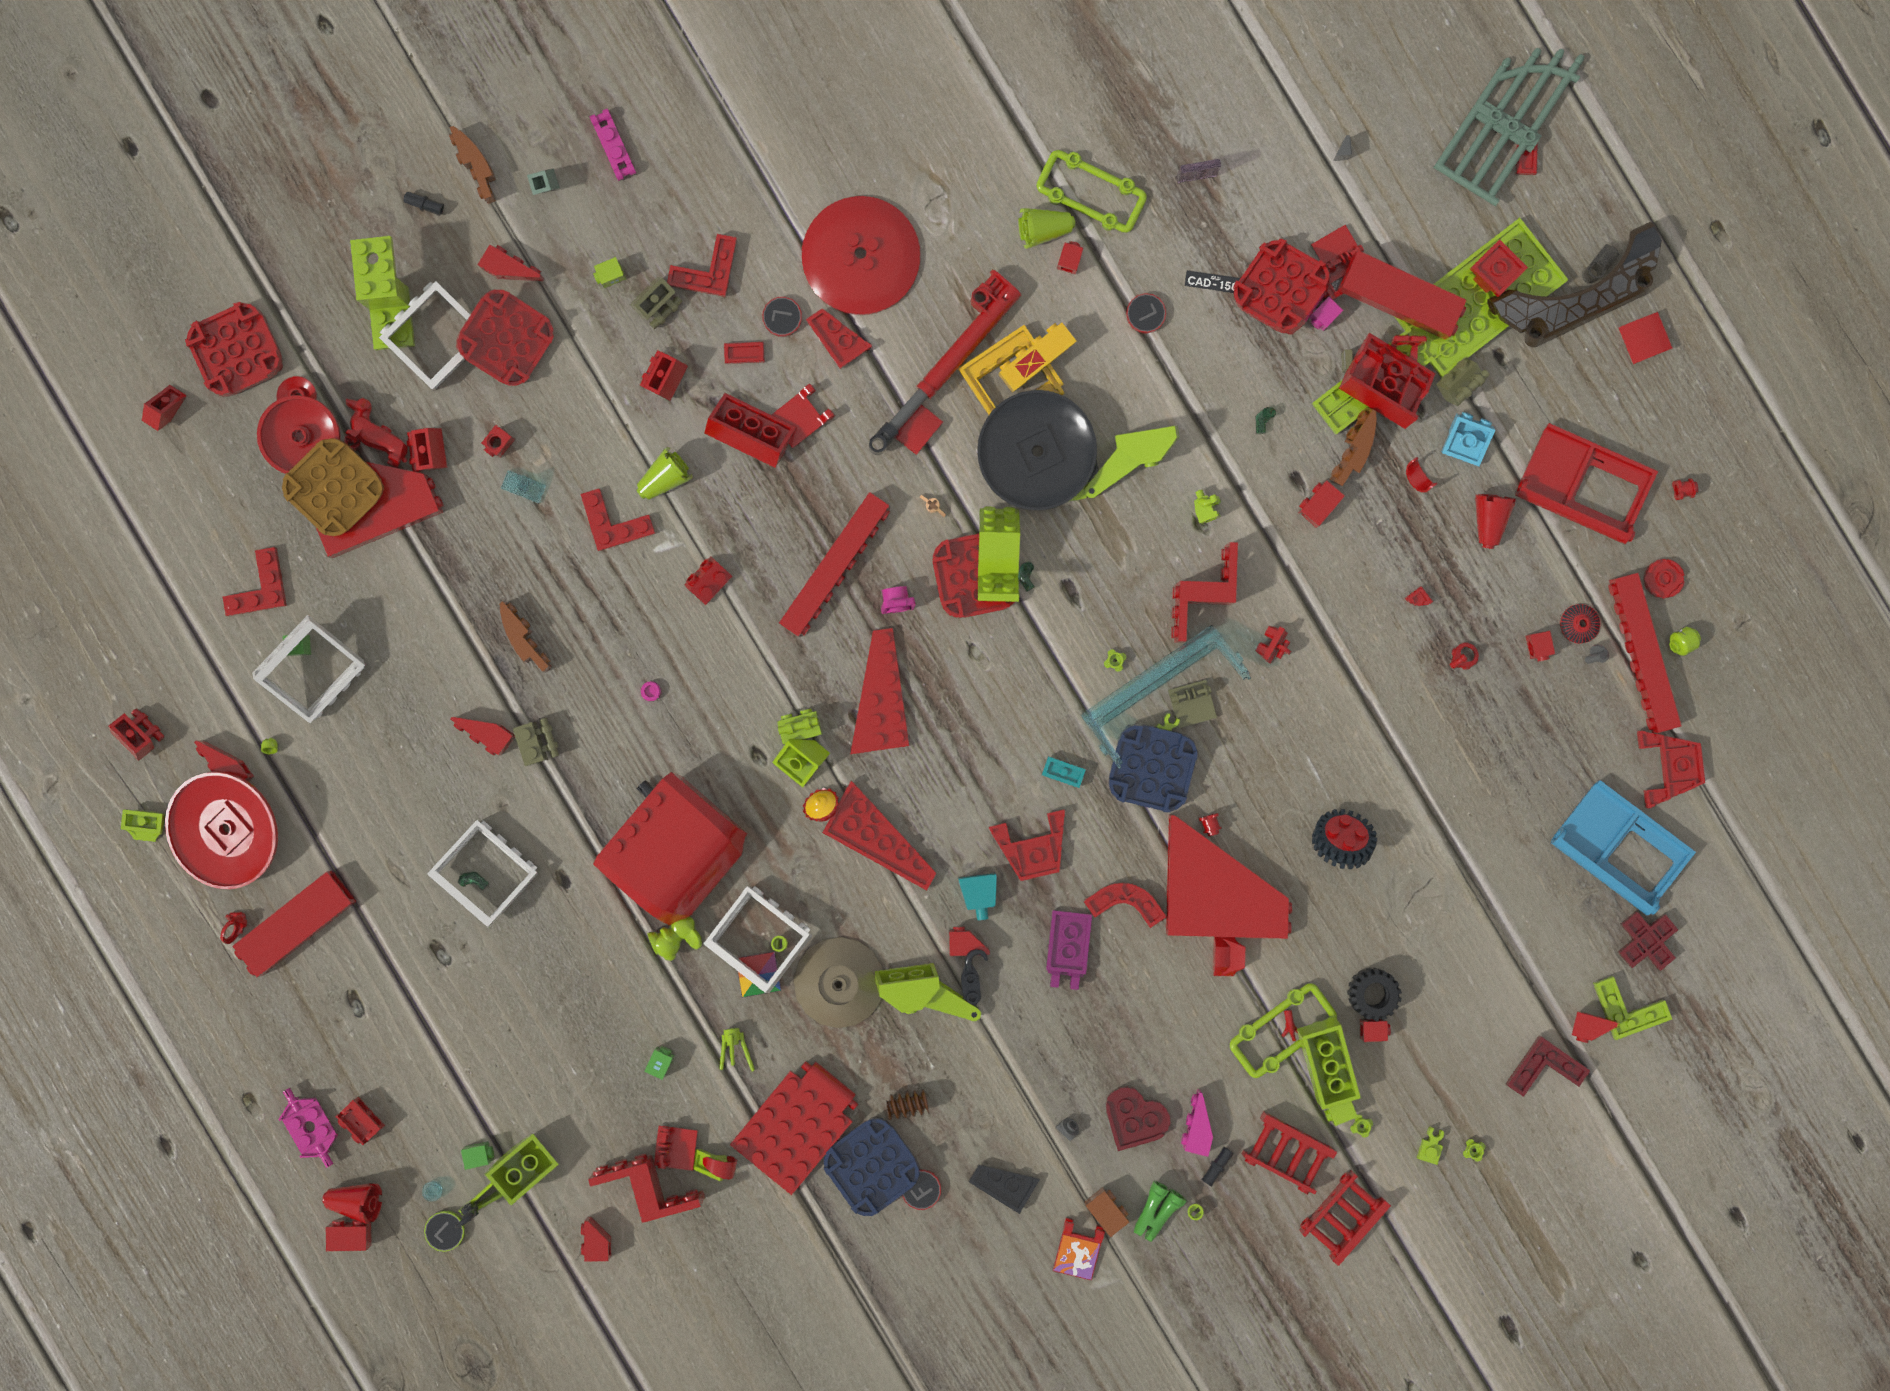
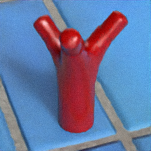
[1281,1010,1298,1041]

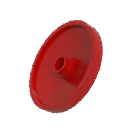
[257,395,341,474]

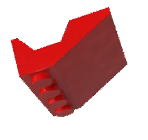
[1339,333,1436,429]

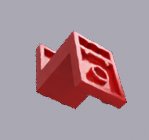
[1171,542,1238,643]
[588,1154,705,1223]

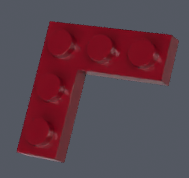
[1505,1035,1590,1097]

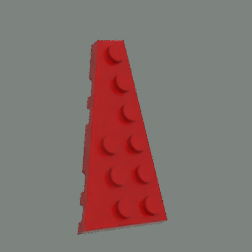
[850,628,909,754]

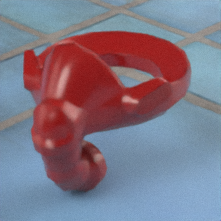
[1450,643,1479,670]
[220,912,247,944]

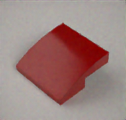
[1618,312,1673,364]
[896,405,943,455]

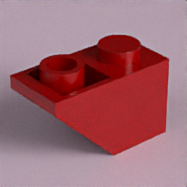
[581,1217,611,1262]

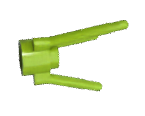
[720,1028,755,1072]

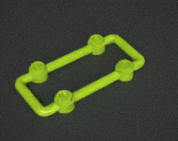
[1036,150,1147,233]
[1230,983,1337,1078]

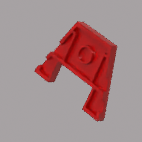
[1637,731,1705,808]
[989,809,1065,881]

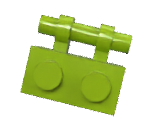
[777,709,823,744]

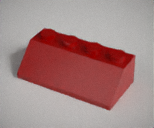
[704,393,796,468]

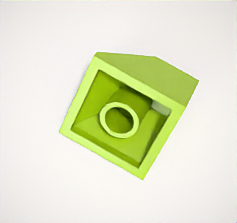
[772,739,830,788]

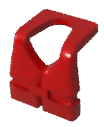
[1391,335,1427,362]

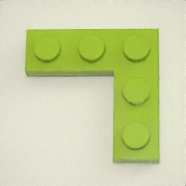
[1593,976,1672,1040]

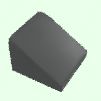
[1333,135,1352,161]

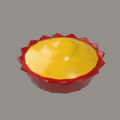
[803,788,839,822]

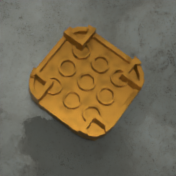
[282,438,384,536]

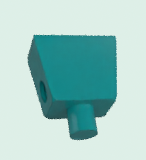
[958,873,997,920]

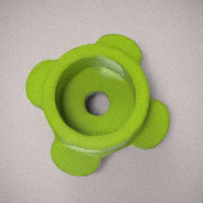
[1104,649,1126,672]
[1350,1114,1373,1138]
[1463,1139,1485,1162]

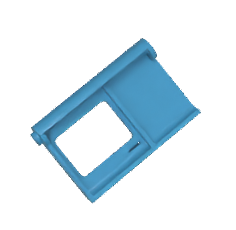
[1551,780,1696,915]

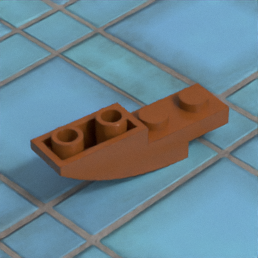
[449,126,496,204]
[1330,408,1376,486]
[499,601,552,672]

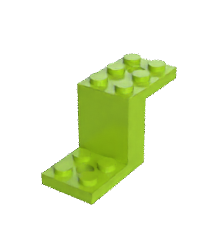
[350,236,415,351]
[978,506,1020,602]

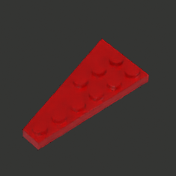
[822,780,936,891]

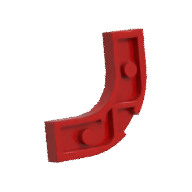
[1083,883,1166,928]

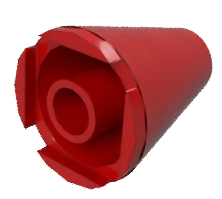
[1475,494,1516,549]
[322,1183,382,1224]

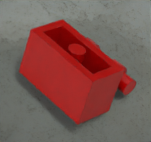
[640,350,688,401]
[406,428,447,472]
[108,708,165,761]

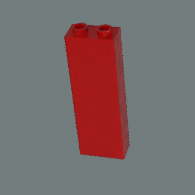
[1337,250,1467,339]
[232,870,357,978]

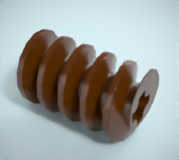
[886,1089,929,1120]

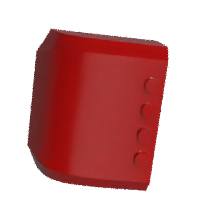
[593,772,747,925]

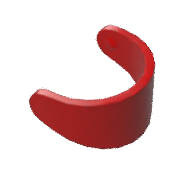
[1406,457,1437,493]
[703,1156,738,1179]

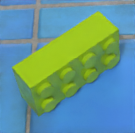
[1297,1017,1361,1110]

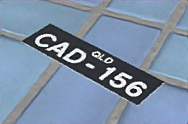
[1184,270,1240,293]

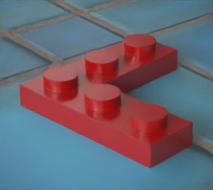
[667,234,737,297]
[580,488,656,551]
[222,547,287,616]

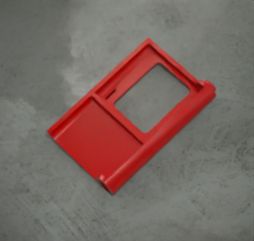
[1515,423,1658,544]

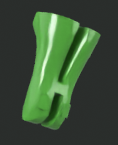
[1134,1180,1187,1242]

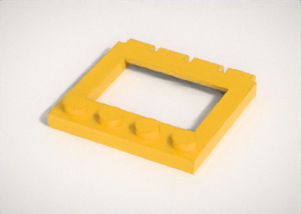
[958,325,1065,415]

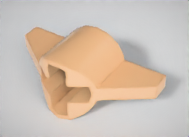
[920,495,946,517]

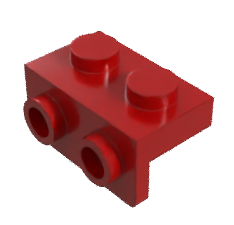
[684,556,733,605]

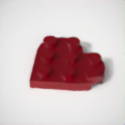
[1106,1086,1171,1151]

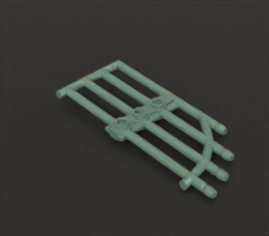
[1433,48,1585,207]

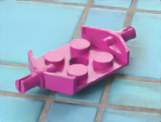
[278,1088,338,1168]

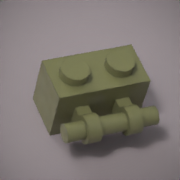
[629,277,683,329]
[1436,357,1490,406]
[513,718,559,766]

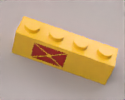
[998,323,1077,393]

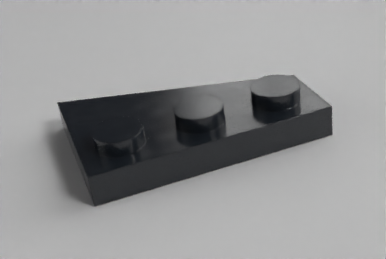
[968,1164,1040,1214]

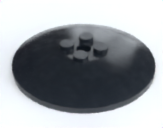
[977,390,1097,510]

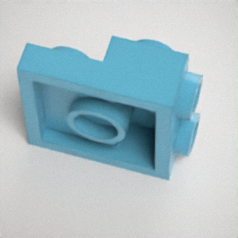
[1441,412,1495,466]

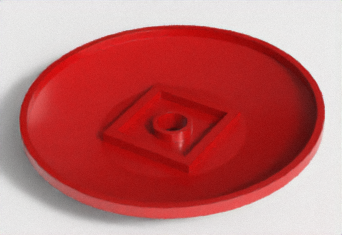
[802,196,920,315]
[165,772,278,889]

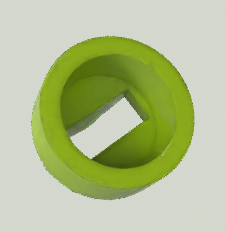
[261,738,278,754]
[771,936,788,952]
[1188,1204,1204,1220]

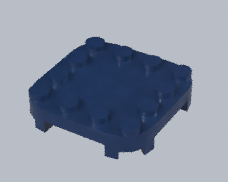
[1108,723,1198,813]
[824,1117,920,1216]

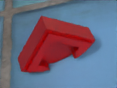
[1404,586,1433,606]

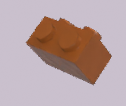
[1084,1187,1129,1237]

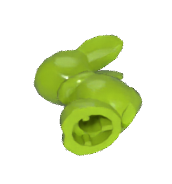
[647,917,702,961]

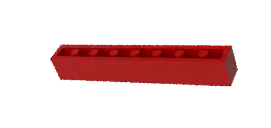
[779,492,890,638]
[1608,573,1681,733]

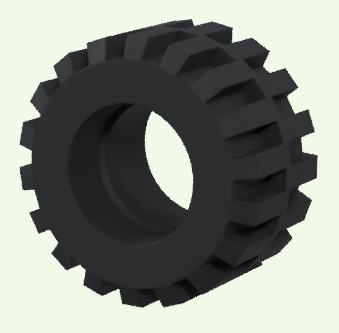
[1347,968,1402,1021]

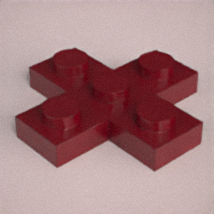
[1618,911,1678,971]

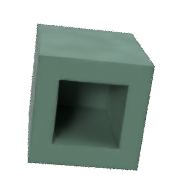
[527,168,559,195]

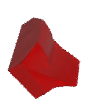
[1213,937,1246,976]

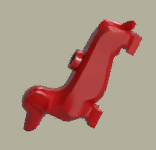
[345,398,408,468]

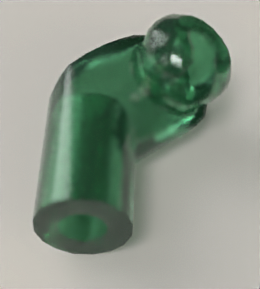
[1255,407,1276,434]
[1018,561,1035,592]
[458,872,489,890]

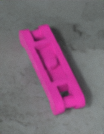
[589,108,636,181]

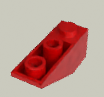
[477,244,544,282]
[450,717,515,756]
[194,740,254,781]

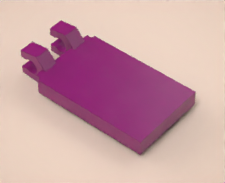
[1046,910,1092,990]

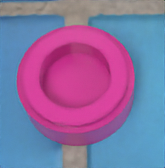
[641,681,661,701]

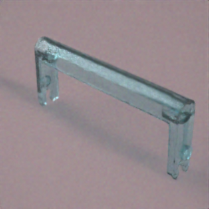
[1080,625,1251,769]

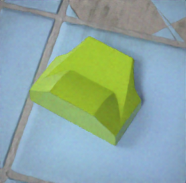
[121,809,165,842]

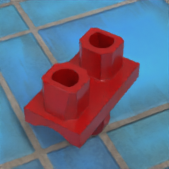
[1255,626,1292,664]

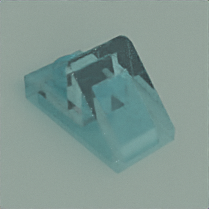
[501,470,546,504]

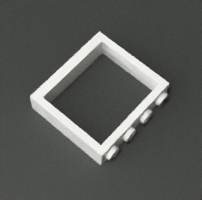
[379,281,470,390]
[252,615,365,723]
[427,820,538,928]
[704,886,813,993]

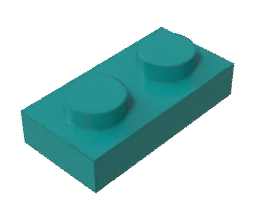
[1042,756,1086,788]

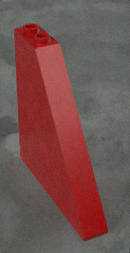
[316,462,444,558]
[1166,814,1292,939]

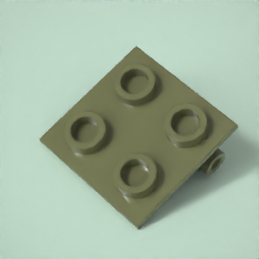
[1168,680,1217,728]

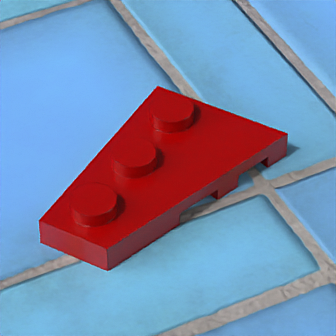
[806,308,873,369]

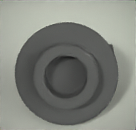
[1585,644,1609,664]
[1055,1118,1079,1141]

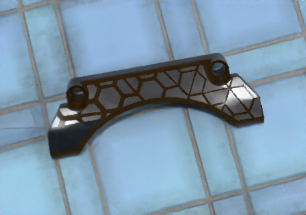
[1487,222,1662,347]

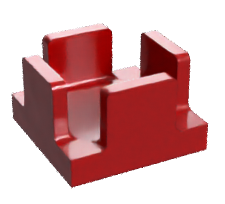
[1470,239,1528,297]

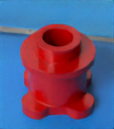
[1672,478,1698,501]
[1199,813,1222,836]

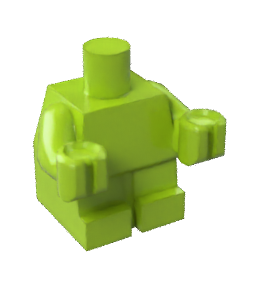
[1194,489,1221,525]

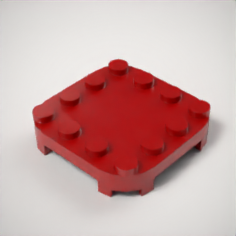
[1233,238,1331,335]
[456,289,554,386]
[185,302,283,397]
[933,534,1015,618]

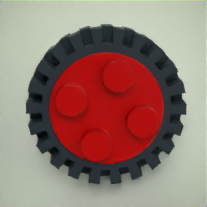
[1312,809,1377,869]

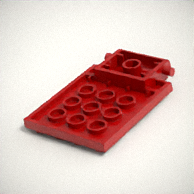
[730,1061,858,1195]

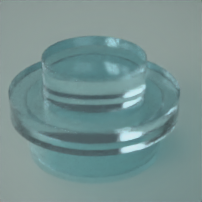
[422,1181,443,1202]

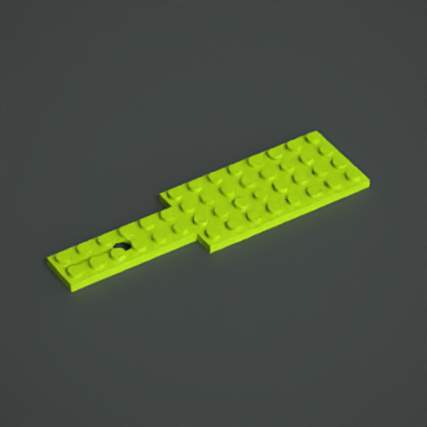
[1312,218,1568,435]

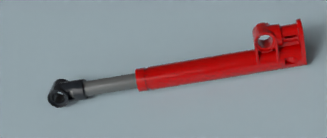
[869,269,1022,455]

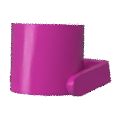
[881,586,916,614]

